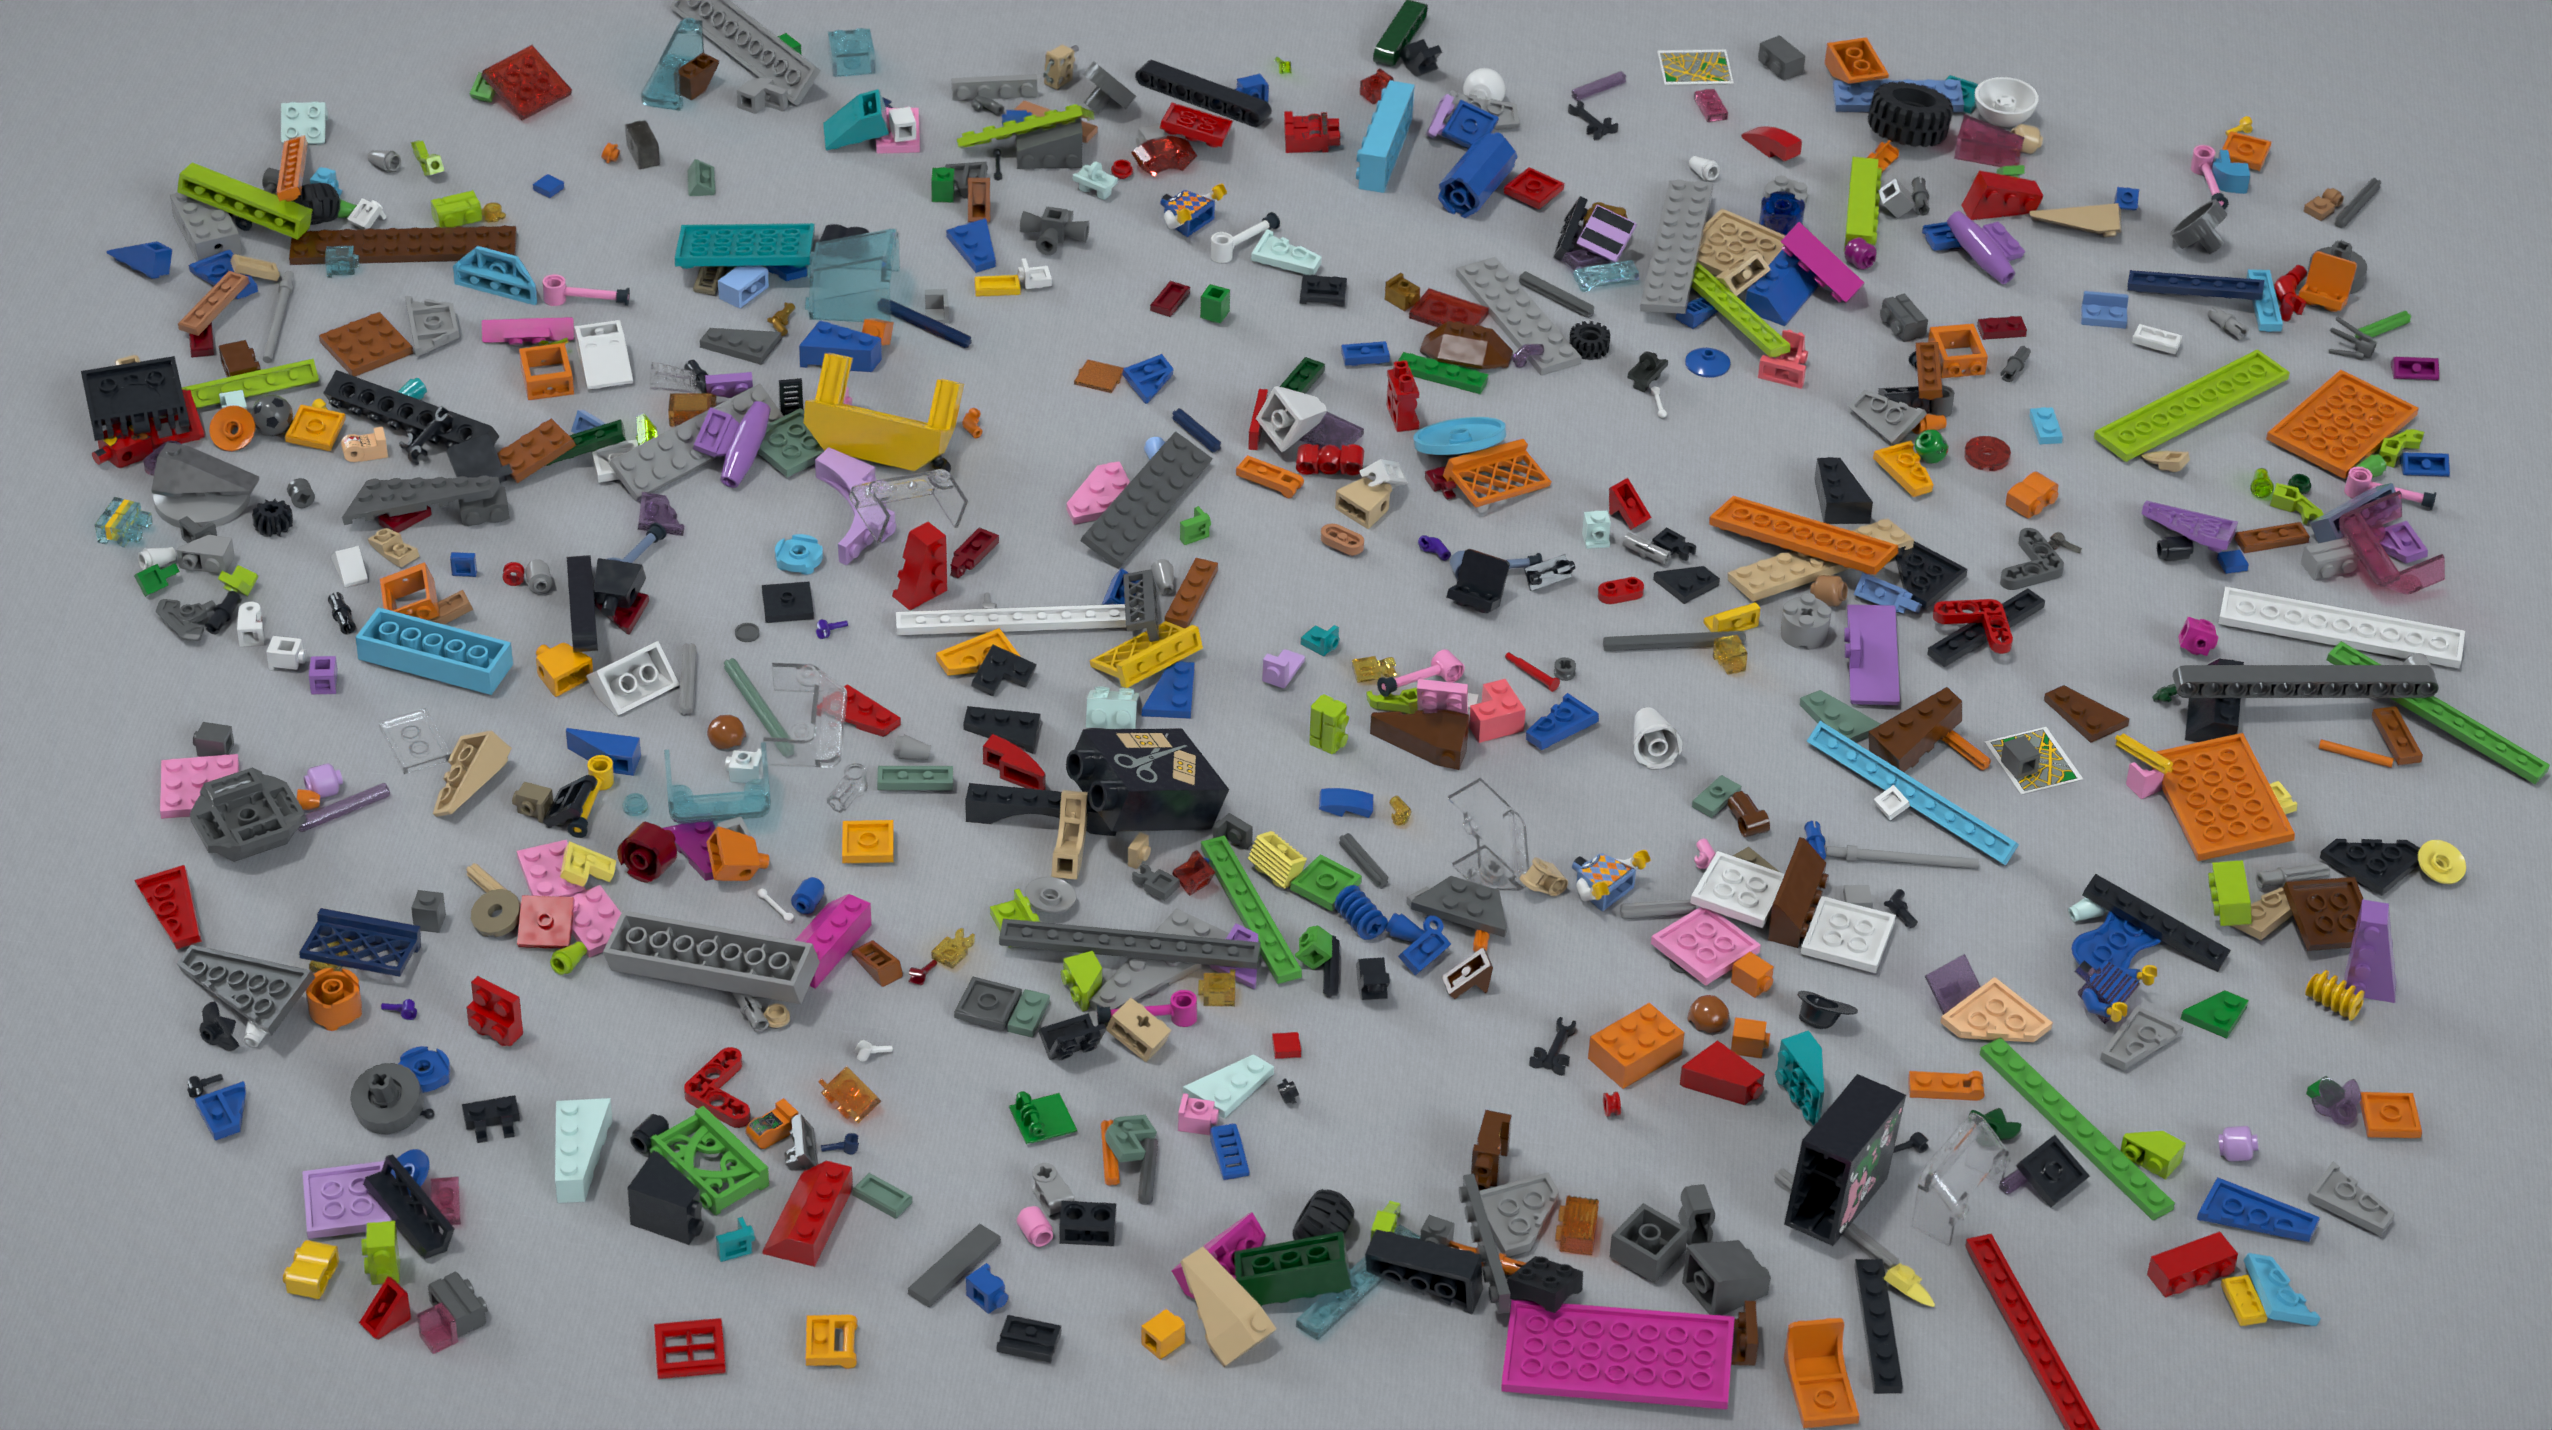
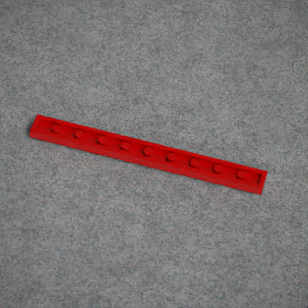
[1965,1233,2100,1430]

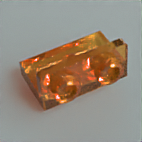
[818,1066,881,1124]

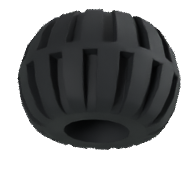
[292,183,340,225]
[1292,1189,1354,1240]

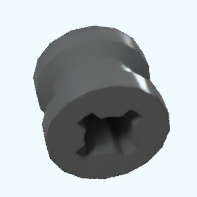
[287,478,315,508]

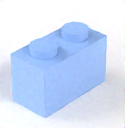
[718,266,769,309]

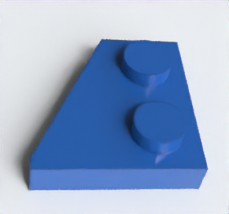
[1122,354,1174,404]

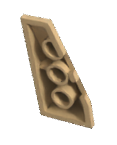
[2030,203,2121,237]
[433,731,512,817]
[1180,1246,1277,1367]

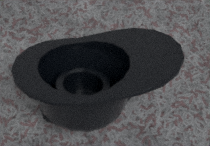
[1797,990,1858,1029]

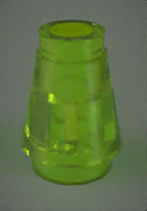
[2250,468,2274,498]

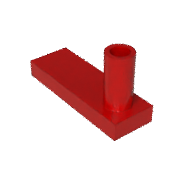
[1248,389,1268,450]

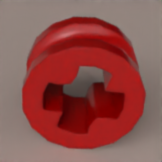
[502,562,525,586]
[1603,1092,1621,1117]

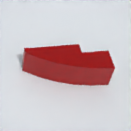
[1741,126,1802,162]
[983,734,1046,790]

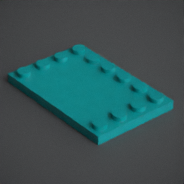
[674,223,815,269]

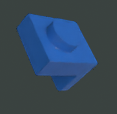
[2114,187,2139,211]

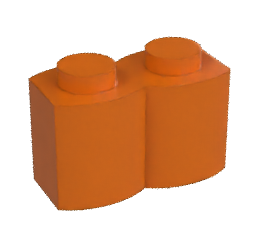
[2005,471,2059,518]

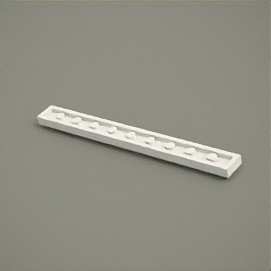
[896,604,1139,635]

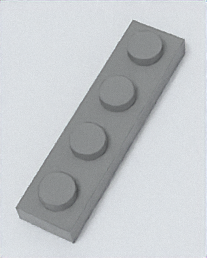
[951,74,1038,101]

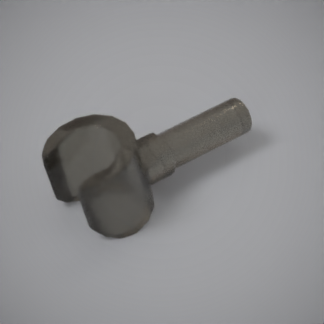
[2048,532,2082,553]

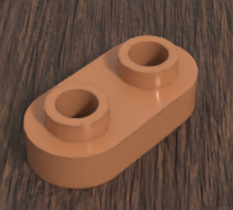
[1321,524,1364,556]

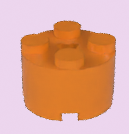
[306,968,362,1031]

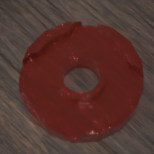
[1964,436,2011,471]

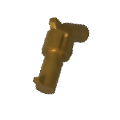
[767,302,795,337]

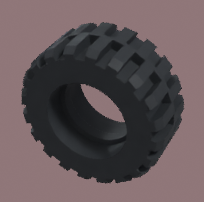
[1868,82,1954,147]

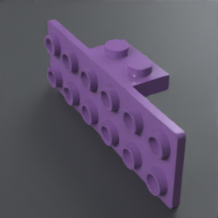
[1844,604,1900,705]

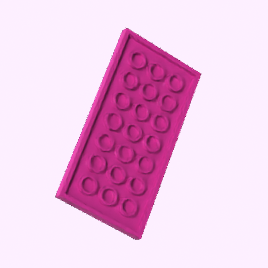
[1501,1300,1735,1410]

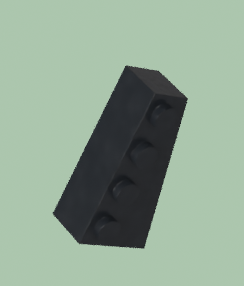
[1365,1229,1483,1315]

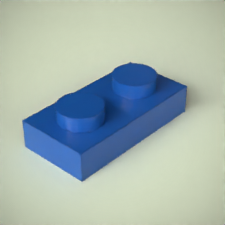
[1341,341,1390,366]

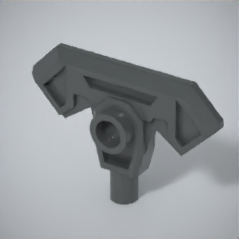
[156,599,216,641]

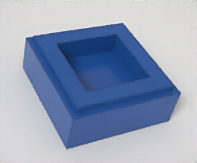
[533,174,564,198]
[2217,550,2249,574]
[450,552,477,577]

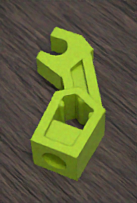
[411,140,444,176]
[2379,429,2425,468]
[2270,483,2324,525]
[1366,687,1418,714]
[1370,1201,1401,1241]

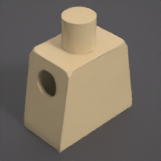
[1335,477,1392,529]

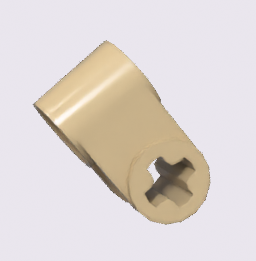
[1519,857,1568,896]

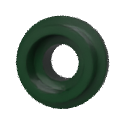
[2288,474,2311,494]

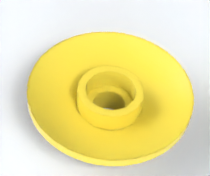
[2418,840,2466,884]

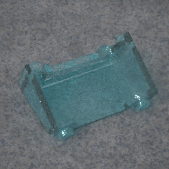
[641,18,704,111]

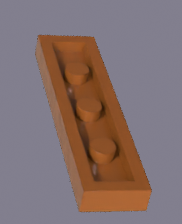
[1916,342,1942,400]
[1165,558,1218,628]

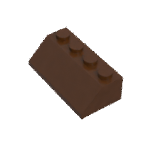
[1768,837,1829,948]

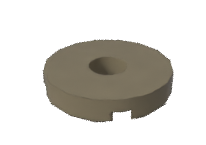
[471,889,521,937]

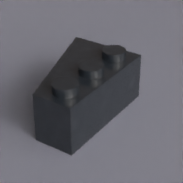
[1814,457,1873,524]

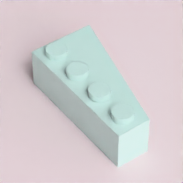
[555,1098,613,1203]

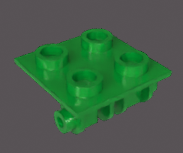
[1009,1091,1077,1145]

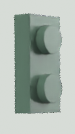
[1008,989,1050,1038]

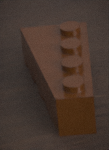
[1868,687,1962,773]

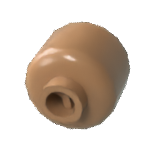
[1810,575,1848,607]

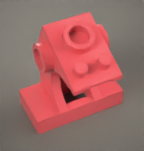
[1758,330,1808,389]

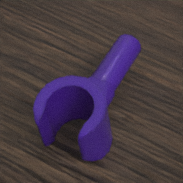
[816,619,848,639]
[381,999,417,1020]

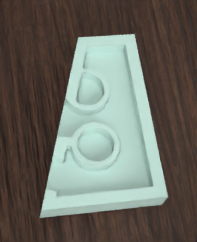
[1251,229,1322,275]

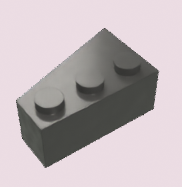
[1016,117,1082,169]

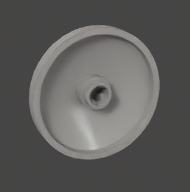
[153,492,250,528]

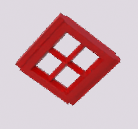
[146,389,205,450]
[654,1318,726,1379]

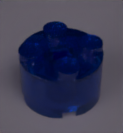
[1759,191,1805,236]

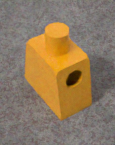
[536,643,593,697]

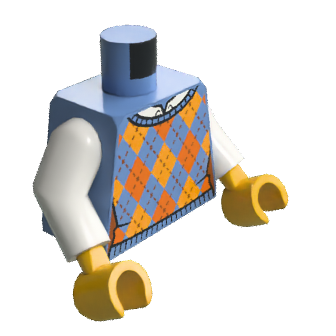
[1572,850,1651,912]

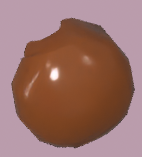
[707,715,746,749]
[1687,995,1729,1033]

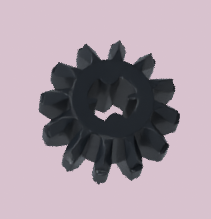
[252,498,293,537]

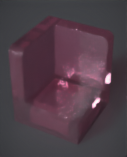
[417,1302,458,1354]

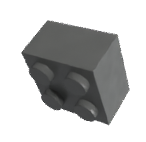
[1609,1203,1688,1283]

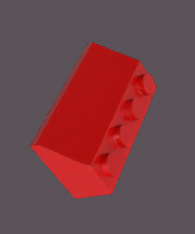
[763,1161,853,1267]

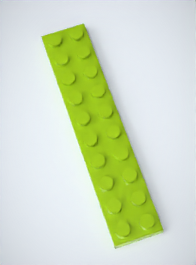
[2094,349,2290,462]

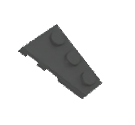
[699,328,782,365]

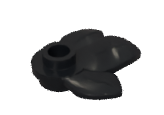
[200,1001,239,1051]

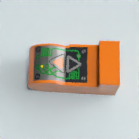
[745,1098,799,1149]

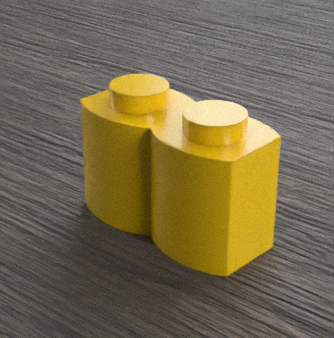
[283,1240,339,1299]

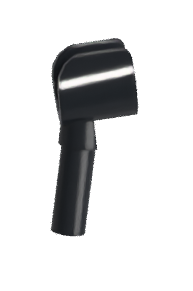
[187,1074,223,1098]
[1893,1132,1929,1153]

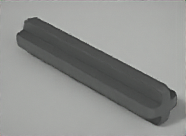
[1339,833,1388,888]
[1138,1138,1158,1204]

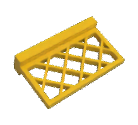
[1089,621,1203,688]

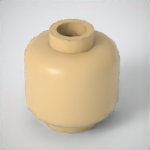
[2009,124,2043,154]

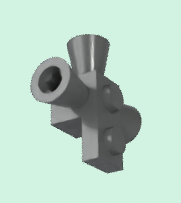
[1020,206,1090,255]

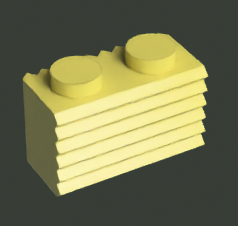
[1247,831,1307,888]

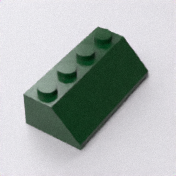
[1235,1231,1352,1306]

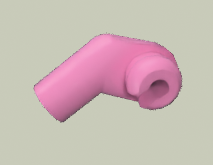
[1694,839,1716,869]

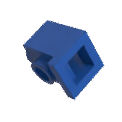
[1235,74,1269,103]
[966,1263,1009,1314]

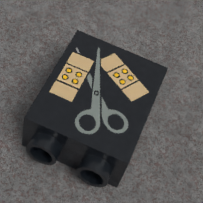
[1066,728,1229,832]

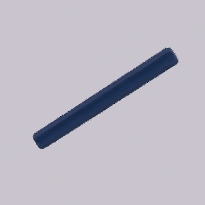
[877,296,972,348]

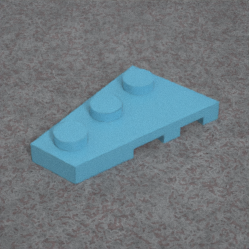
[2243,1253,2321,1326]

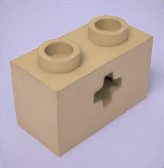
[1106,998,1171,1062]

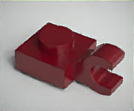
[1425,466,1456,500]

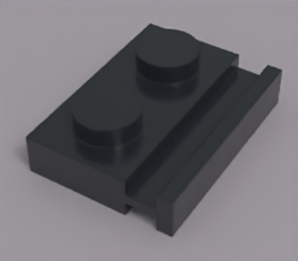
[996,1315,1062,1363]

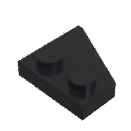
[1653,566,1720,604]

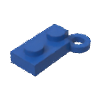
[1398,916,1451,976]

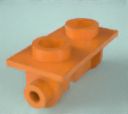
[1867,140,1899,174]

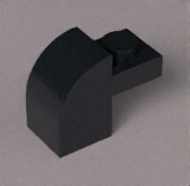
[1399,39,1442,76]
[1356,957,1390,1000]

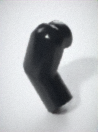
[931,455,951,485]

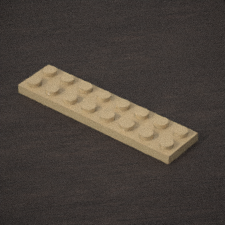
[1728,518,1914,602]

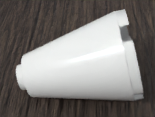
[1633,707,1682,769]

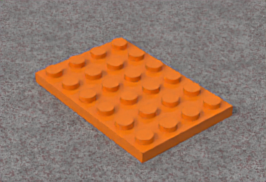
[2266,370,2419,479]
[2152,733,2295,861]

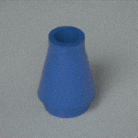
[1386,913,1425,942]

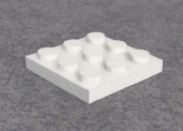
[1690,851,1785,928]
[1801,896,1896,973]

